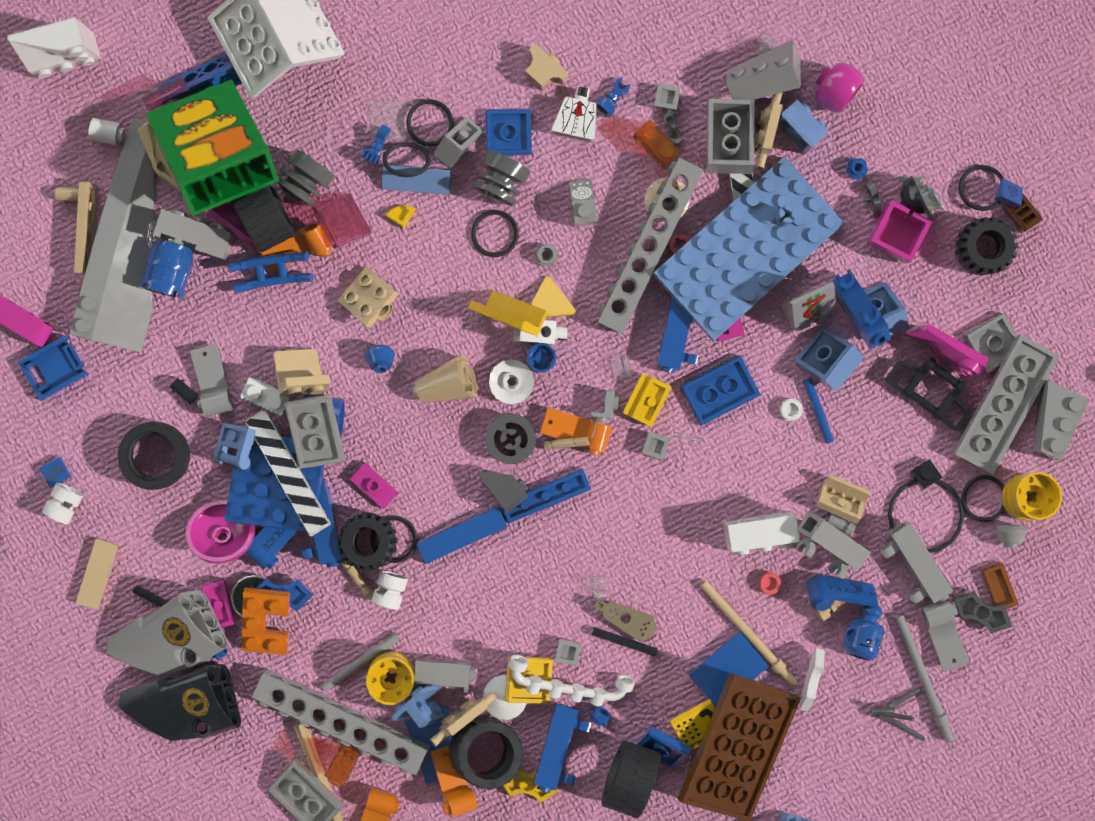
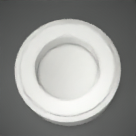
[779,399,803,421]

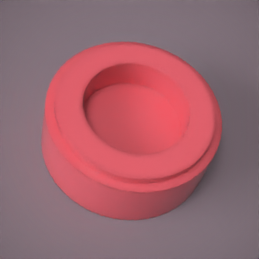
[758,572,781,595]

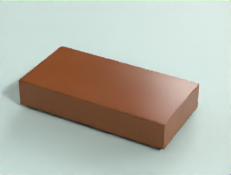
[980,562,1019,609]

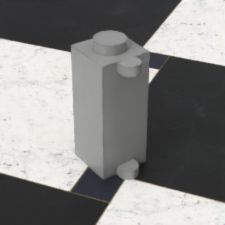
[414,658,475,693]

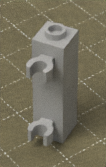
[796,511,870,579]
[879,521,953,604]

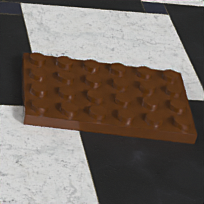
[677,672,802,821]

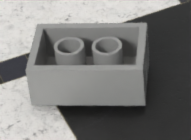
[706,99,754,174]

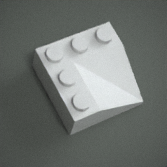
[7,17,101,78]

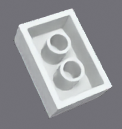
[723,512,800,555]

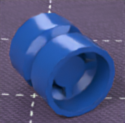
[527,343,556,373]

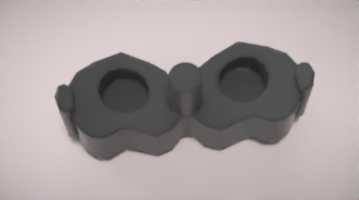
[664,110,682,145]
[862,181,881,217]

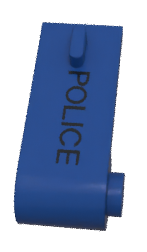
[244,527,297,570]
[806,575,878,611]

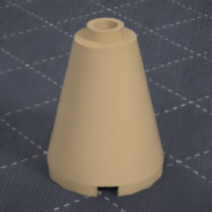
[413,354,478,403]

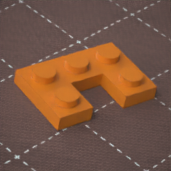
[242,588,290,655]

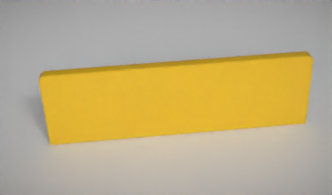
[468,291,548,337]

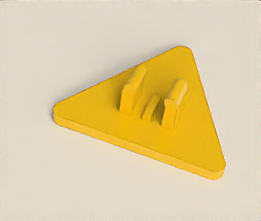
[531,276,576,317]

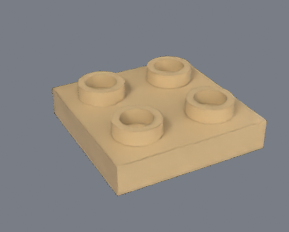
[337,266,399,328]

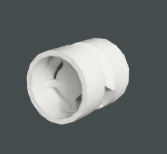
[42,483,83,524]
[371,570,408,610]

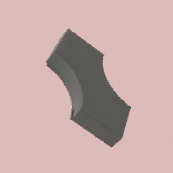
[953,590,1012,634]

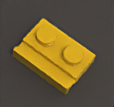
[622,372,672,427]

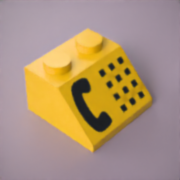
[670,699,715,751]

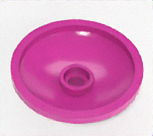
[186,500,255,564]

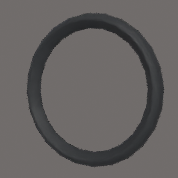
[406,99,454,147]
[383,142,431,178]
[958,165,1004,211]
[471,210,519,257]
[961,475,1005,522]
[370,516,418,563]

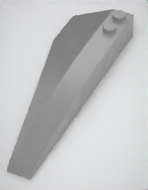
[69,118,155,353]

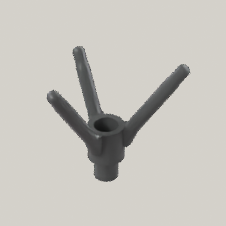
[871,688,926,741]

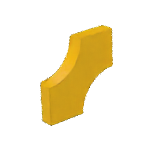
[503,768,559,802]

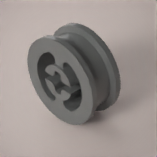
[486,414,536,464]

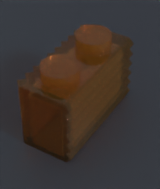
[633,119,680,170]
[324,744,361,787]

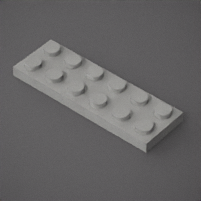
[953,334,1059,475]

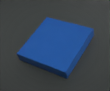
[486,109,532,156]
[636,726,692,769]

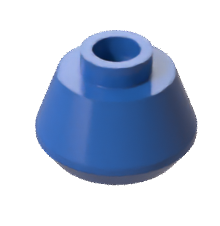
[364,344,395,373]

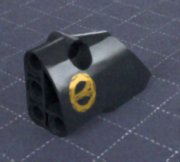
[117,664,241,741]

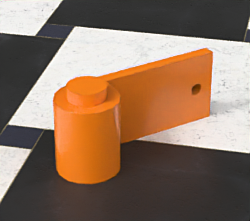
[261,221,333,273]
[539,407,613,456]
[430,745,478,818]
[361,787,400,821]

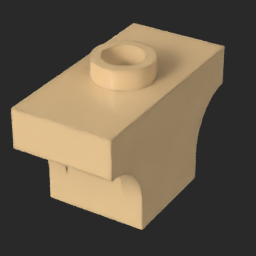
[525,43,569,90]

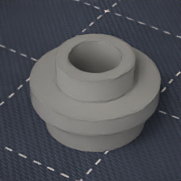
[535,244,558,267]

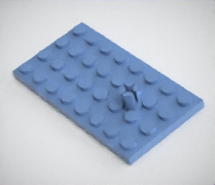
[653,156,844,342]

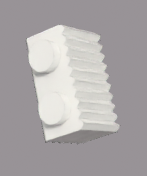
[241,378,294,416]

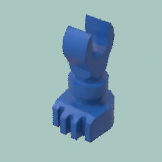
[596,77,630,118]
[361,124,392,164]

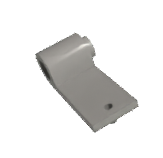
[190,344,233,417]
[921,599,969,672]

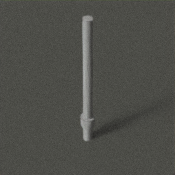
[895,614,954,743]

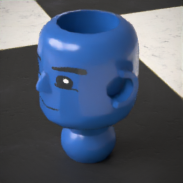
[843,605,884,661]

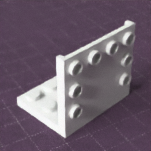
[207,0,345,98]

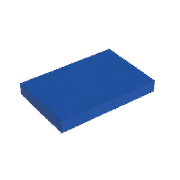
[680,355,761,426]
[688,631,769,707]
[405,705,451,785]

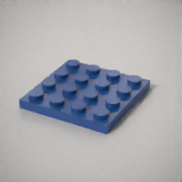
[224,437,325,532]

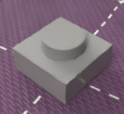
[654,84,680,111]
[642,432,670,460]
[555,638,581,666]

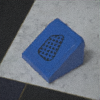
[994,178,1023,208]

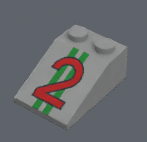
[780,282,836,331]

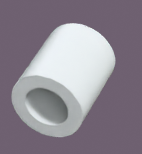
[88,118,125,146]

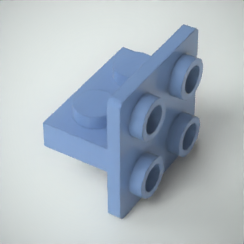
[391,685,444,728]

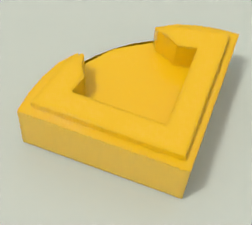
[385,205,416,228]

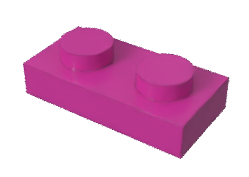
[202,580,236,628]

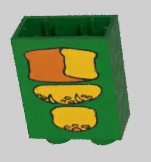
[145,80,279,216]

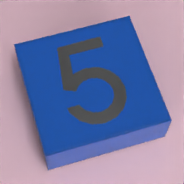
[40,457,72,488]

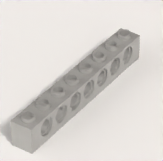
[596,158,704,334]
[252,669,430,775]

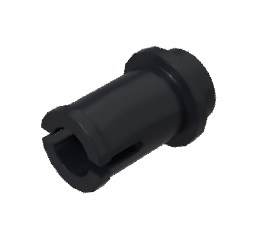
[169,378,199,405]

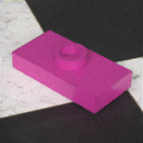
[350,462,398,509]

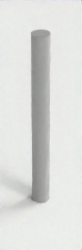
[321,633,400,692]

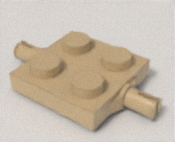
[754,92,783,168]
[430,692,497,747]

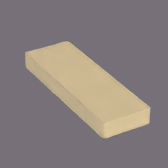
[76,538,119,610]

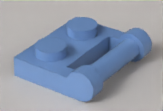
[214,423,256,470]

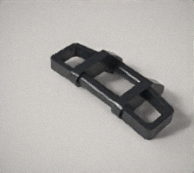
[885,357,972,431]

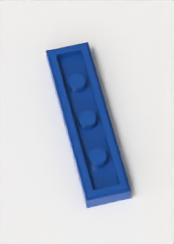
[501,468,591,524]
[417,506,508,564]

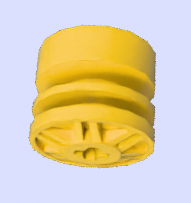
[1002,472,1062,521]
[366,651,415,705]

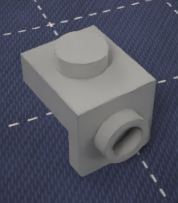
[590,391,619,422]

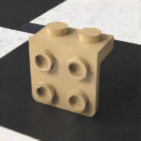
[273,349,331,396]

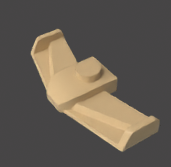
[136,121,180,191]

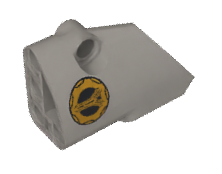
[106,590,228,676]

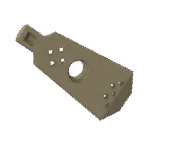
[594,599,657,642]

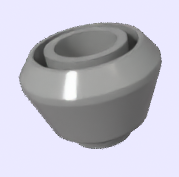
[995,524,1027,548]

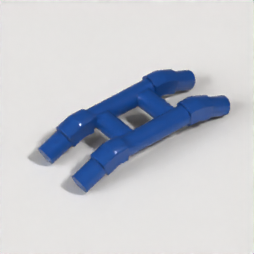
[227,251,314,294]

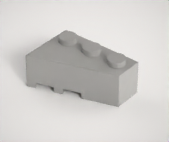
[726,40,801,100]
[153,209,235,261]
[1033,380,1090,461]

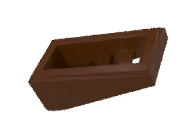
[1001,193,1043,233]

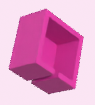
[866,200,932,264]

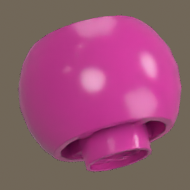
[815,63,864,113]

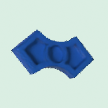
[255,578,314,611]

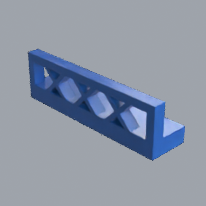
[157,53,243,105]

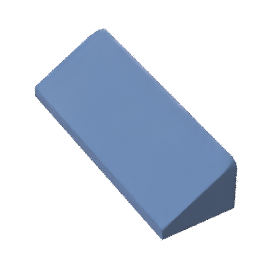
[382,165,451,195]

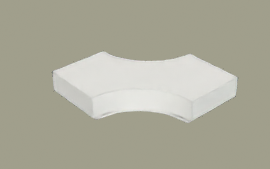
[800,648,825,712]

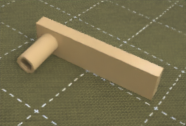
[55,182,97,275]

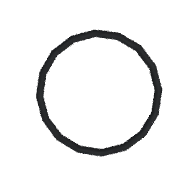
[888,479,965,553]

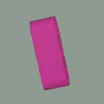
[0,295,54,347]

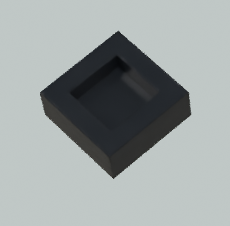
[910,459,943,491]

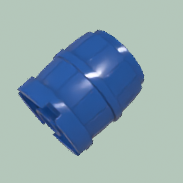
[139,240,194,299]

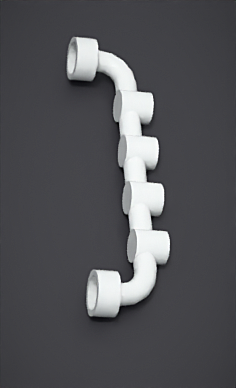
[508,655,635,706]

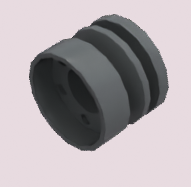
[277,148,335,208]
[472,151,531,207]

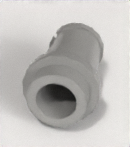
[827,513,856,537]

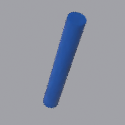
[803,378,834,444]

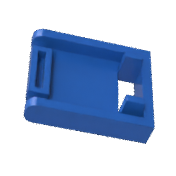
[18,335,89,401]

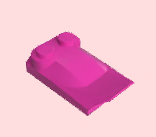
[903,324,989,377]

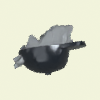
[898,174,944,224]

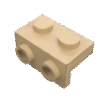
[816,475,870,524]

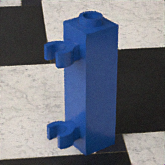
[831,269,891,349]
[656,296,699,374]
[301,480,343,568]
[533,703,591,793]

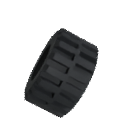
[955,217,1019,275]
[337,513,398,570]

